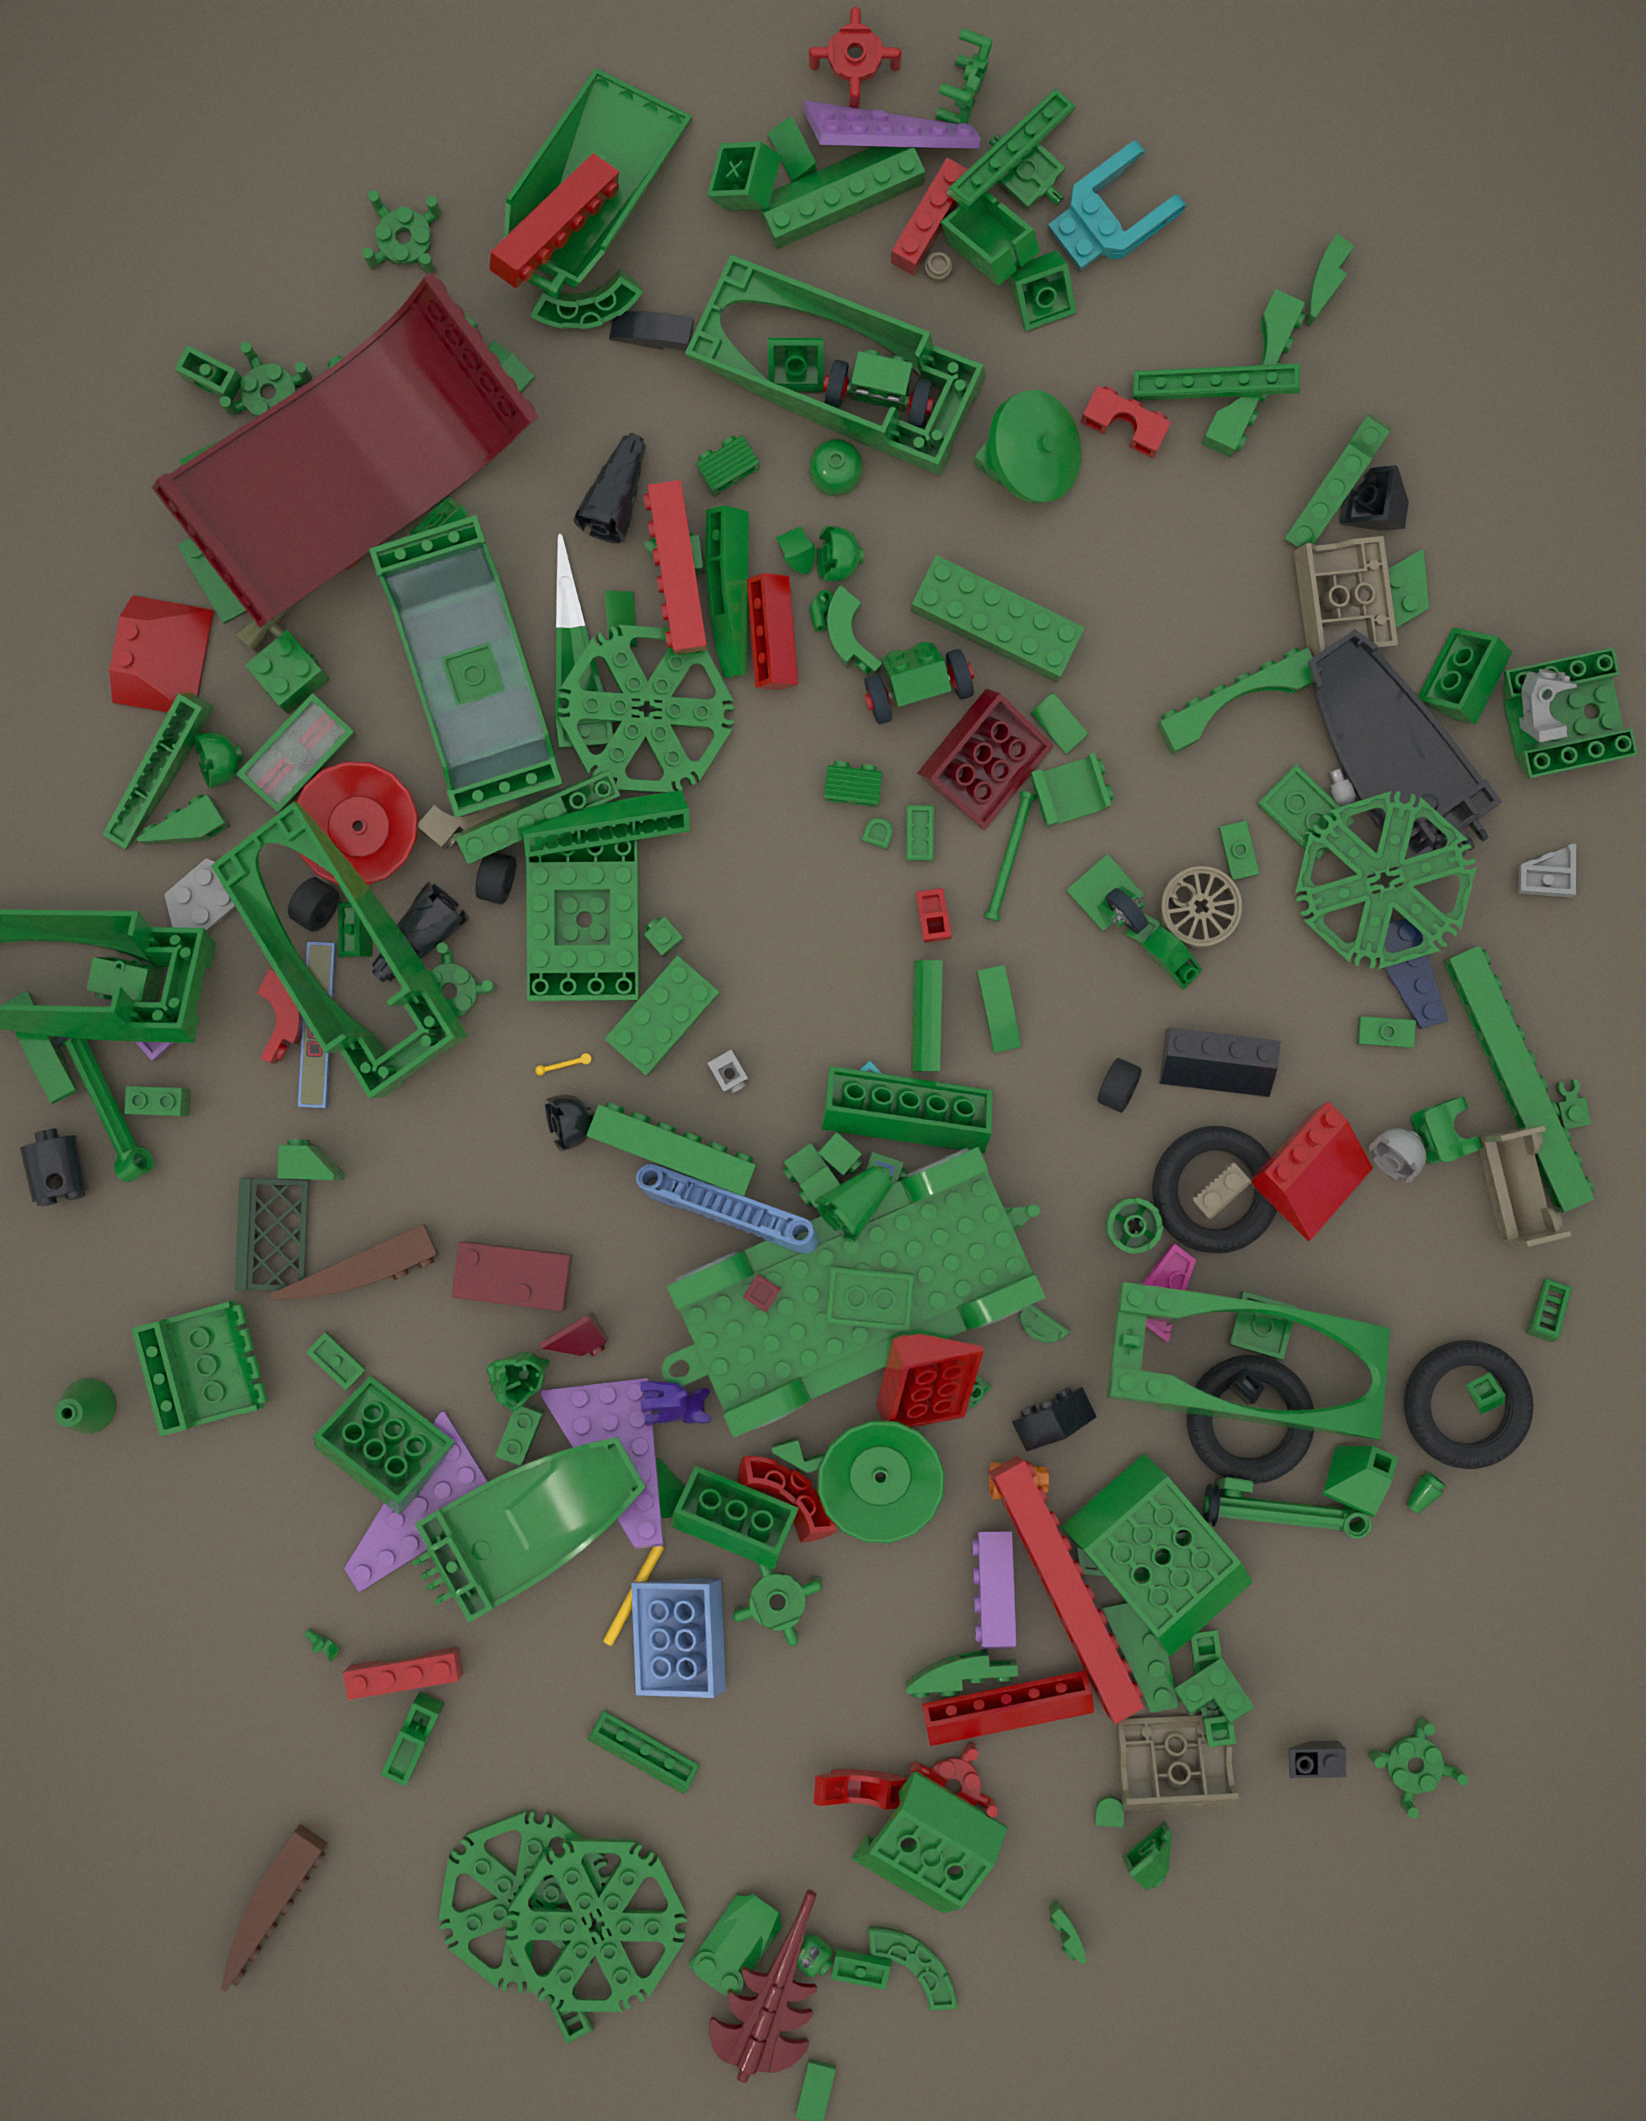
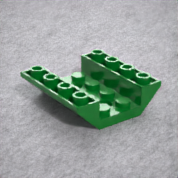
[1503,647,1638,779]
[851,1771,1007,1914]

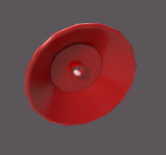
[297,761,418,886]

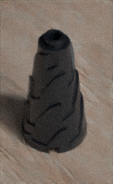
[573,433,646,544]
[372,882,469,982]

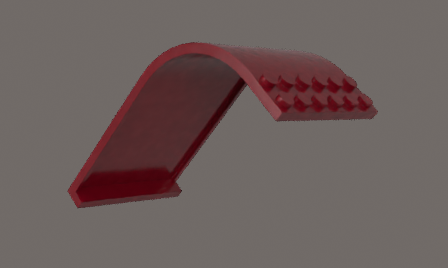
[151,272,538,628]

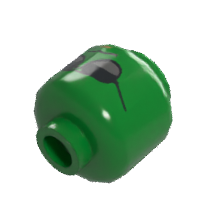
[796,1934,833,1978]

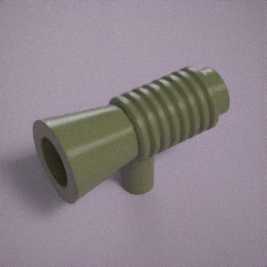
[234,609,289,652]

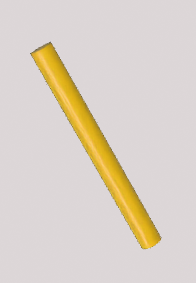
[603,1546,665,1646]

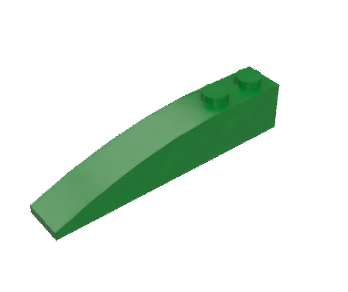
[102,692,214,849]
[522,790,690,857]

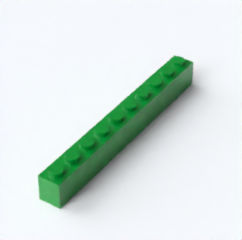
[1443,945,1595,1213]

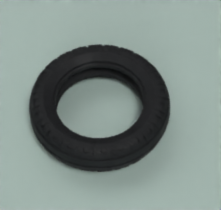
[1152,1126,1277,1254]
[1404,1340,1533,1469]
[1186,1355,1314,1484]

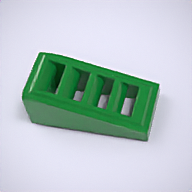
[1527,1278,1572,1342]
[545,1988,595,2044]

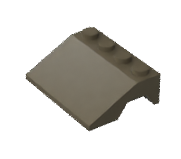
[1294,536,1398,657]
[1117,1715,1239,1812]

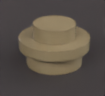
[925,252,952,280]

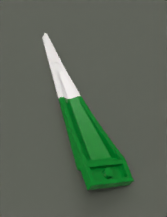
[554,534,613,749]

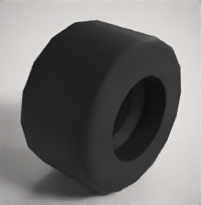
[475,852,516,905]
[288,877,340,932]
[1097,1058,1142,1113]

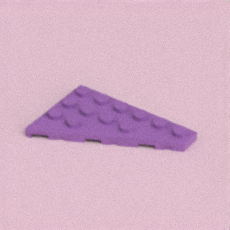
[541,1378,664,1549]
[344,1410,489,1592]

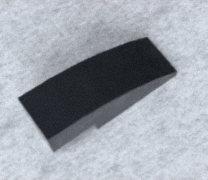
[609,311,694,351]

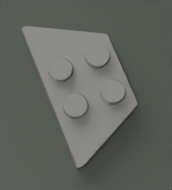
[164,858,236,932]

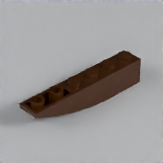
[221,1824,327,1992]

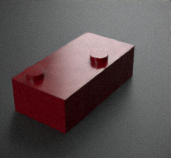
[451,1241,573,1311]

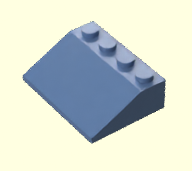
[631,1578,726,1698]

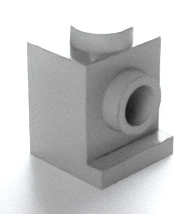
[708,1049,748,1094]

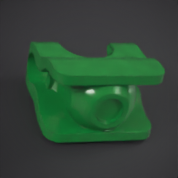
[1410,1097,1483,1164]

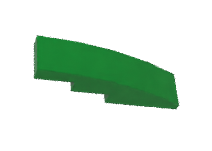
[3,991,77,1104]

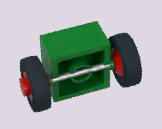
[823,350,934,429]
[864,642,974,725]

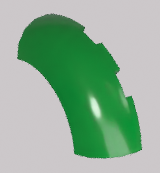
[530,268,643,329]

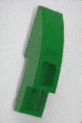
[906,1650,1018,1698]

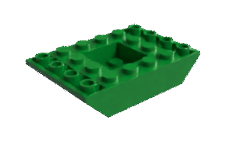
[526,840,641,1001]

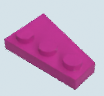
[1141,1243,1196,1343]

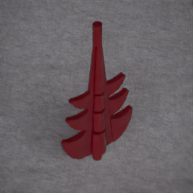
[709,1890,817,2083]

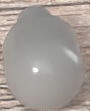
[1330,768,1356,807]

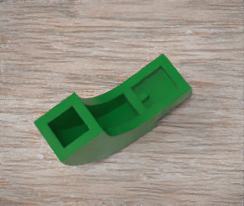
[827,585,882,675]

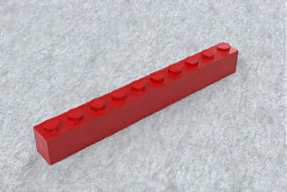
[988,1456,1144,1724]

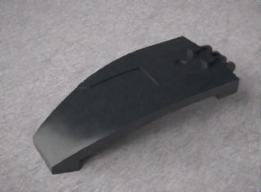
[1308,629,1502,859]

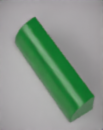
[911,960,943,1072]

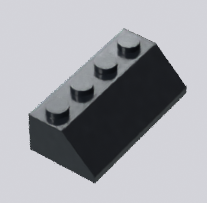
[1159,1028,1281,1097]

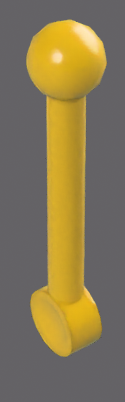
[535,1053,592,1076]

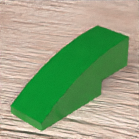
[1305,233,1354,327]
[976,965,1021,1053]
[381,1692,445,1787]

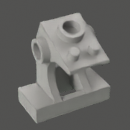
[1519,669,1577,742]

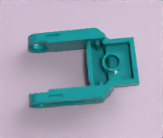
[1047,140,1187,271]

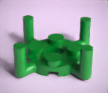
[935,28,992,124]
[362,190,441,274]
[220,342,312,417]
[399,942,496,1018]
[733,1563,822,1647]
[1368,1717,1469,1819]

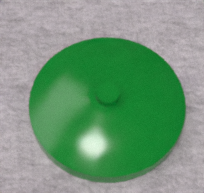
[989,390,1081,504]

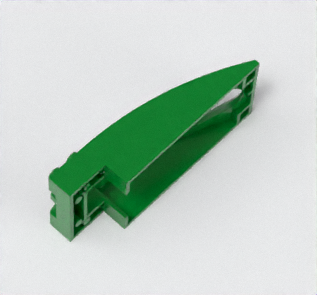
[685,254,986,476]
[211,802,469,1099]
[0,909,216,1043]
[1106,1282,1390,1440]

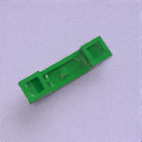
[1190,1629,1236,1748]

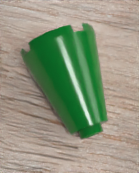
[815,1166,892,1243]
[54,1378,117,1434]

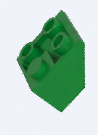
[1322,1446,1398,1517]

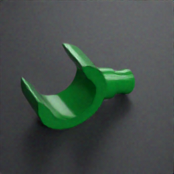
[304,1629,340,1662]

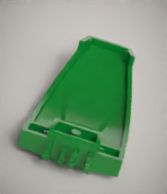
[412,1437,647,1623]

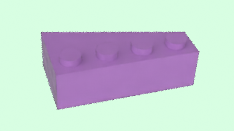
[972,1532,1016,1650]

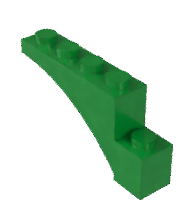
[1285,413,1391,548]

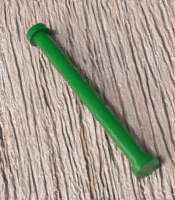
[984,791,1036,922]

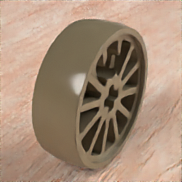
[1158,865,1242,949]

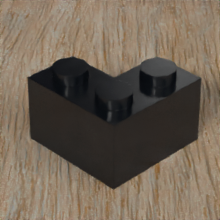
[1012,1387,1097,1452]

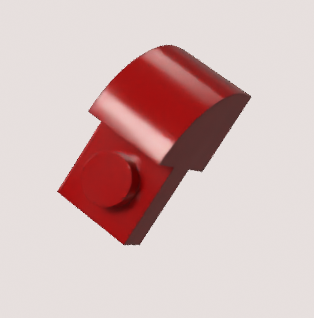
[916,888,952,943]

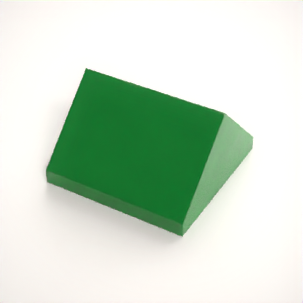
[768,338,823,391]

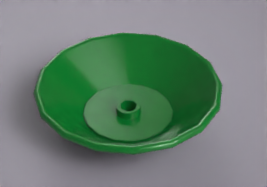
[817,1420,945,1543]

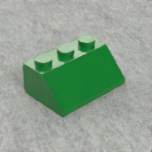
[1418,627,1513,725]

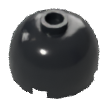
[545,1094,594,1151]

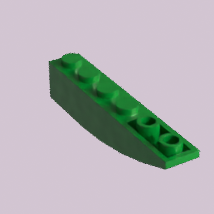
[705,505,749,678]
[453,770,621,864]

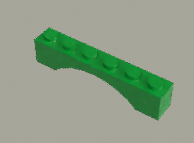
[1201,289,1306,458]
[1157,647,1313,755]

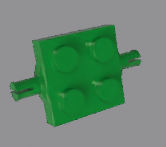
[989,134,1066,210]

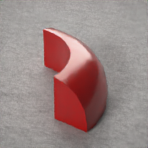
[738,1456,837,1543]

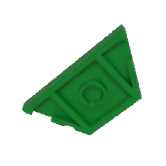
[1388,549,1429,629]

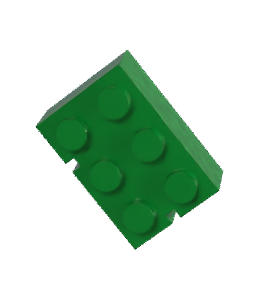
[941,192,1040,286]

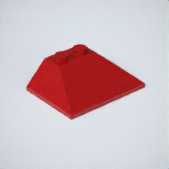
[109,595,214,713]

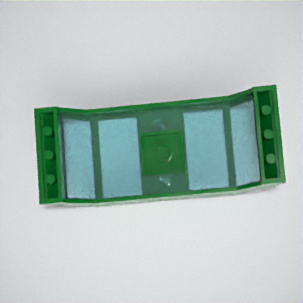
[369,515,563,818]

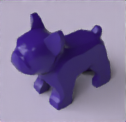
[640,1381,711,1426]

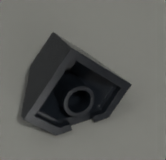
[1340,465,1409,531]

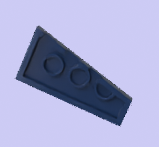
[1377,918,1448,1029]

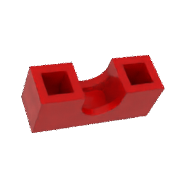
[1080,386,1171,459]

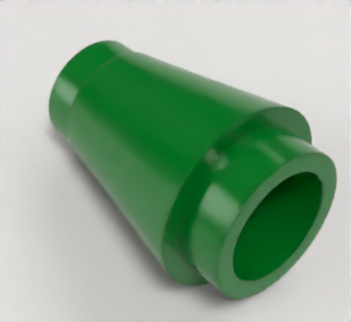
[1406,1472,1446,1514]

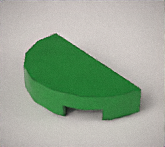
[1020,1305,1070,1343]

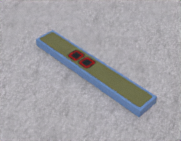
[298,942,337,1108]

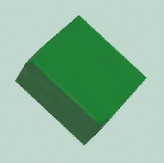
[1465,1372,1505,1415]

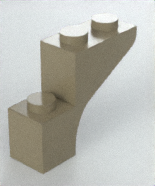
[417,800,520,850]

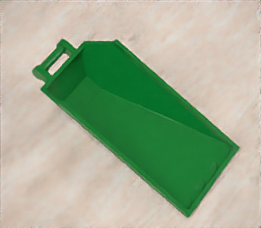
[503,68,692,299]

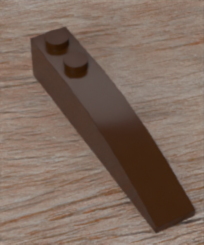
[268,1224,439,1300]

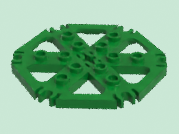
[557,625,734,794]
[1295,791,1477,969]
[438,1809,612,1994]
[505,1838,687,2012]

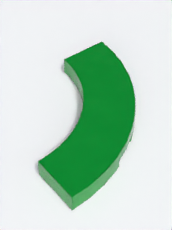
[869,1926,957,2011]

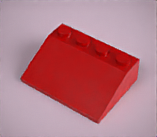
[1251,1101,1373,1242]
[876,1334,984,1428]

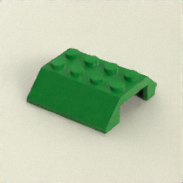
[131,1300,268,1437]

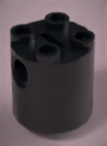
[20,1128,89,1207]

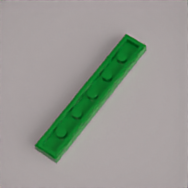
[947,88,1075,211]
[1133,363,1301,401]

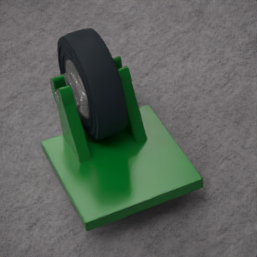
[1066,854,1148,933]

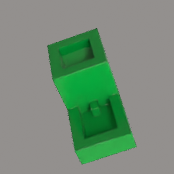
[771,1437,825,1473]

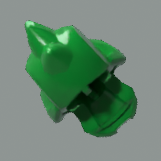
[486,1352,550,1411]

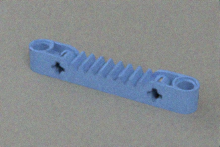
[636,1164,819,1254]

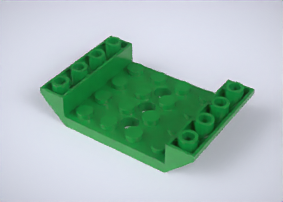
[1060,1454,1253,1657]

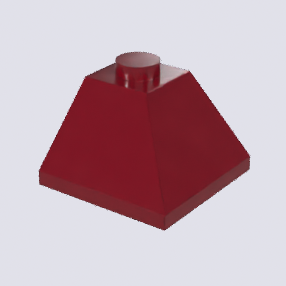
[539,1312,609,1357]

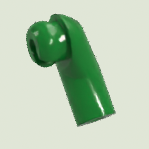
[809,590,833,632]

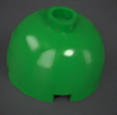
[809,439,863,496]
[816,526,864,582]
[194,732,243,788]

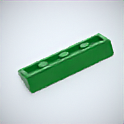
[588,1710,700,1794]

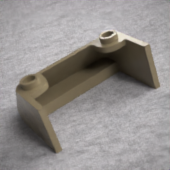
[1478,1125,1571,1247]

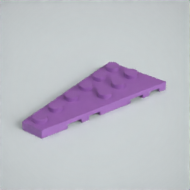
[803,100,981,149]

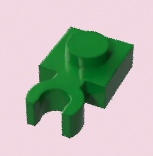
[1556,1079,1591,1129]

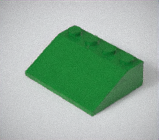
[313,1376,455,1515]

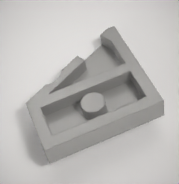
[1518,843,1576,898]

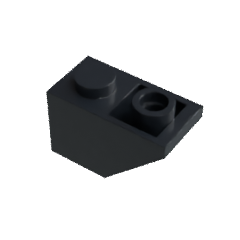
[1289,1741,1346,1778]

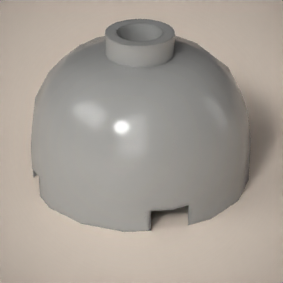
[1369,1128,1427,1183]

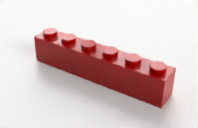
[489,153,619,289]
[644,480,708,654]
[922,1670,1094,1747]

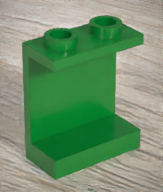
[1029,752,1114,828]

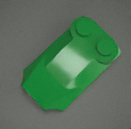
[688,1893,782,1996]

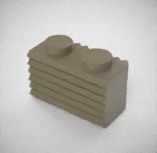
[1188,1163,1252,1220]

